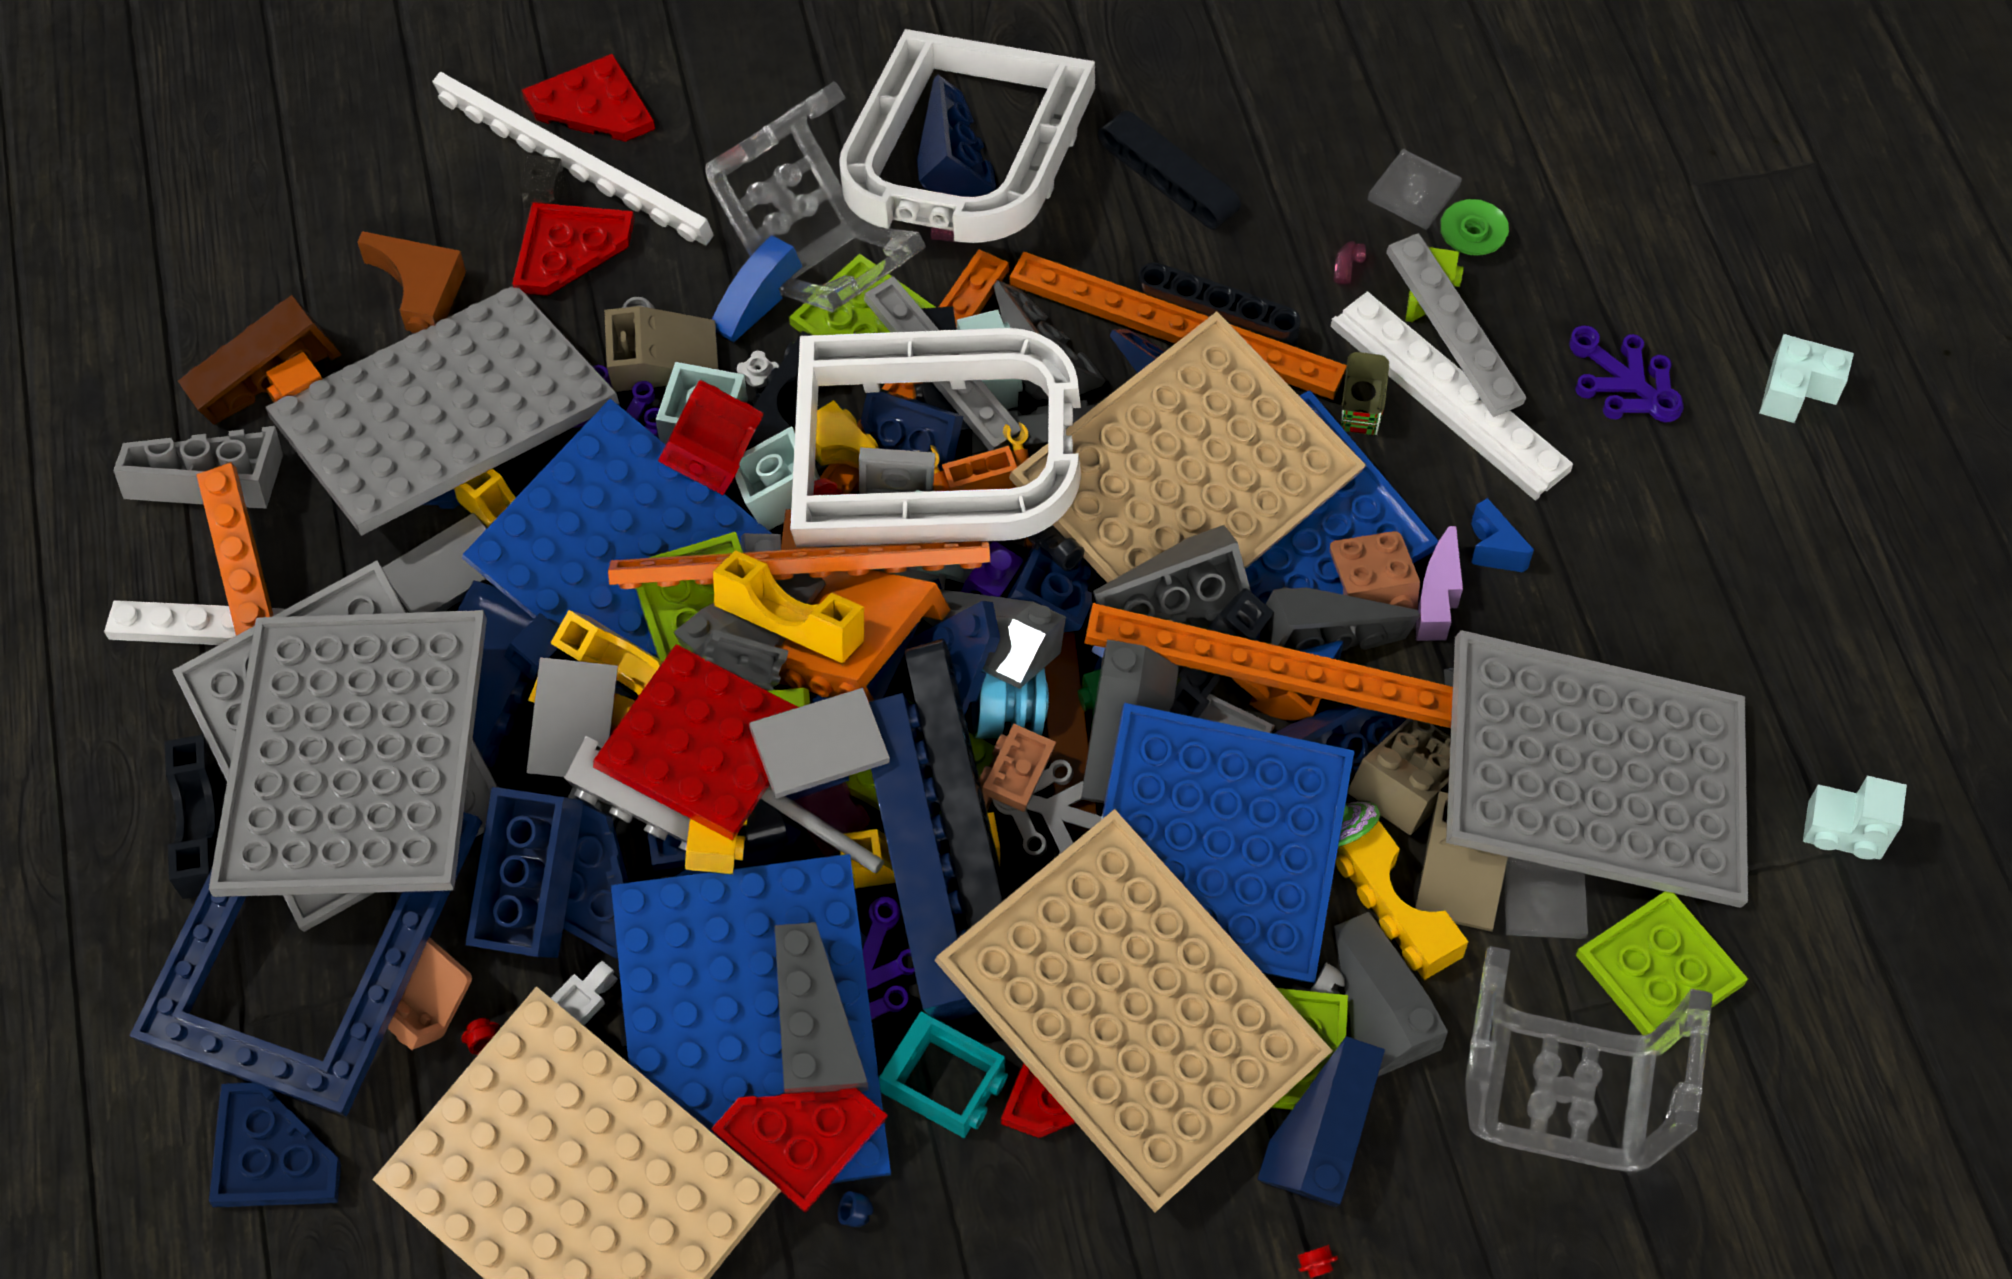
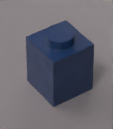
[504,613,562,681]

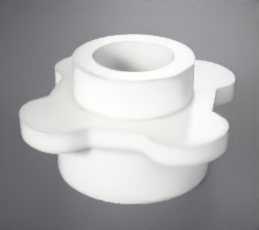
[737,351,779,388]

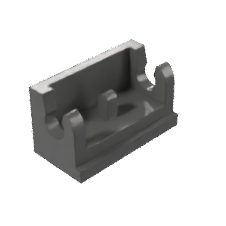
[701,629,789,691]

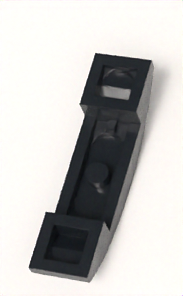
[1169,588,1274,718]

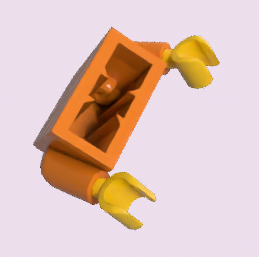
[918,422,1029,491]

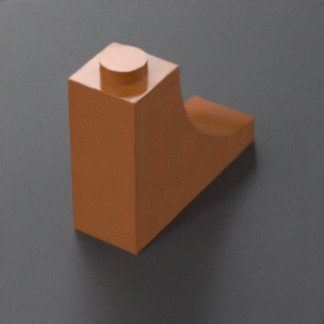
[358,231,466,334]

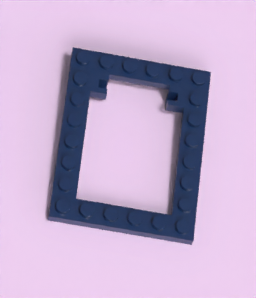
[129,812,482,1117]

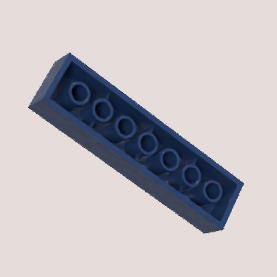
[869,693,980,1022]

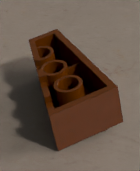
[178,295,342,425]

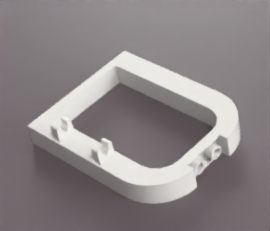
[840,29,1095,243]
[790,328,1081,547]

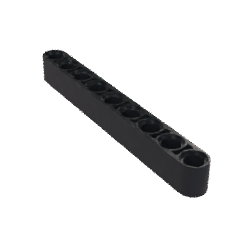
[905,639,1007,930]

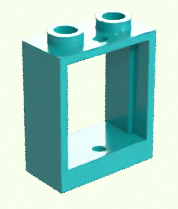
[879,1012,1008,1138]

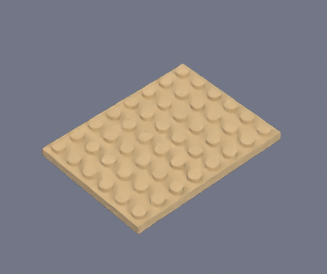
[1009,312,1366,623]
[934,809,1333,1212]
[372,986,781,1279]

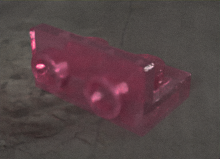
[794,782,872,857]

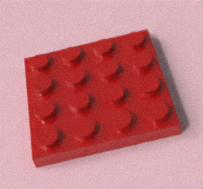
[593,644,799,841]

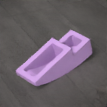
[1416,526,1463,641]

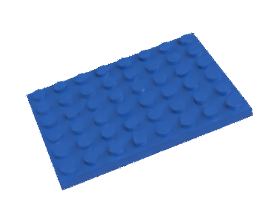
[611,854,891,1183]

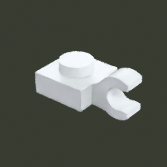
[551,961,617,1026]

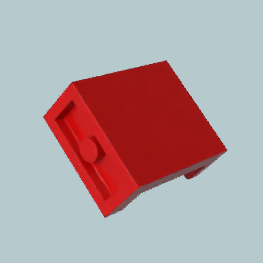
[658,380,764,495]

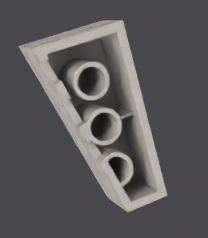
[113,426,283,509]
[564,736,690,852]

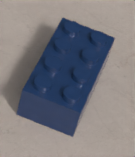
[465,787,584,958]

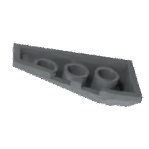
[1093,525,1251,622]
[674,573,825,657]

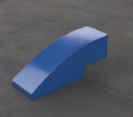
[712,235,803,342]

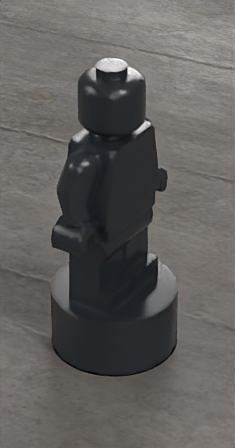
[1028,526,1084,571]

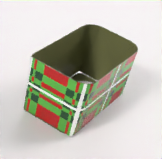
[1341,352,1389,435]

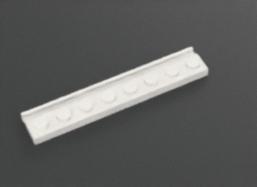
[1331,291,1573,501]

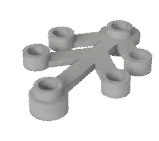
[992,760,1102,858]

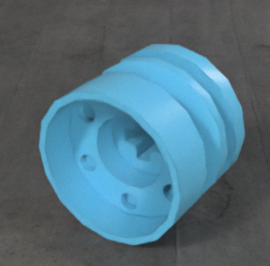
[971,668,1049,739]

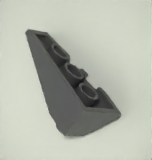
[993,280,1106,401]
[1260,587,1420,657]
[922,589,1066,689]
[1081,639,1179,804]
[1333,912,1448,1077]

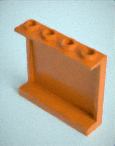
[775,569,951,702]

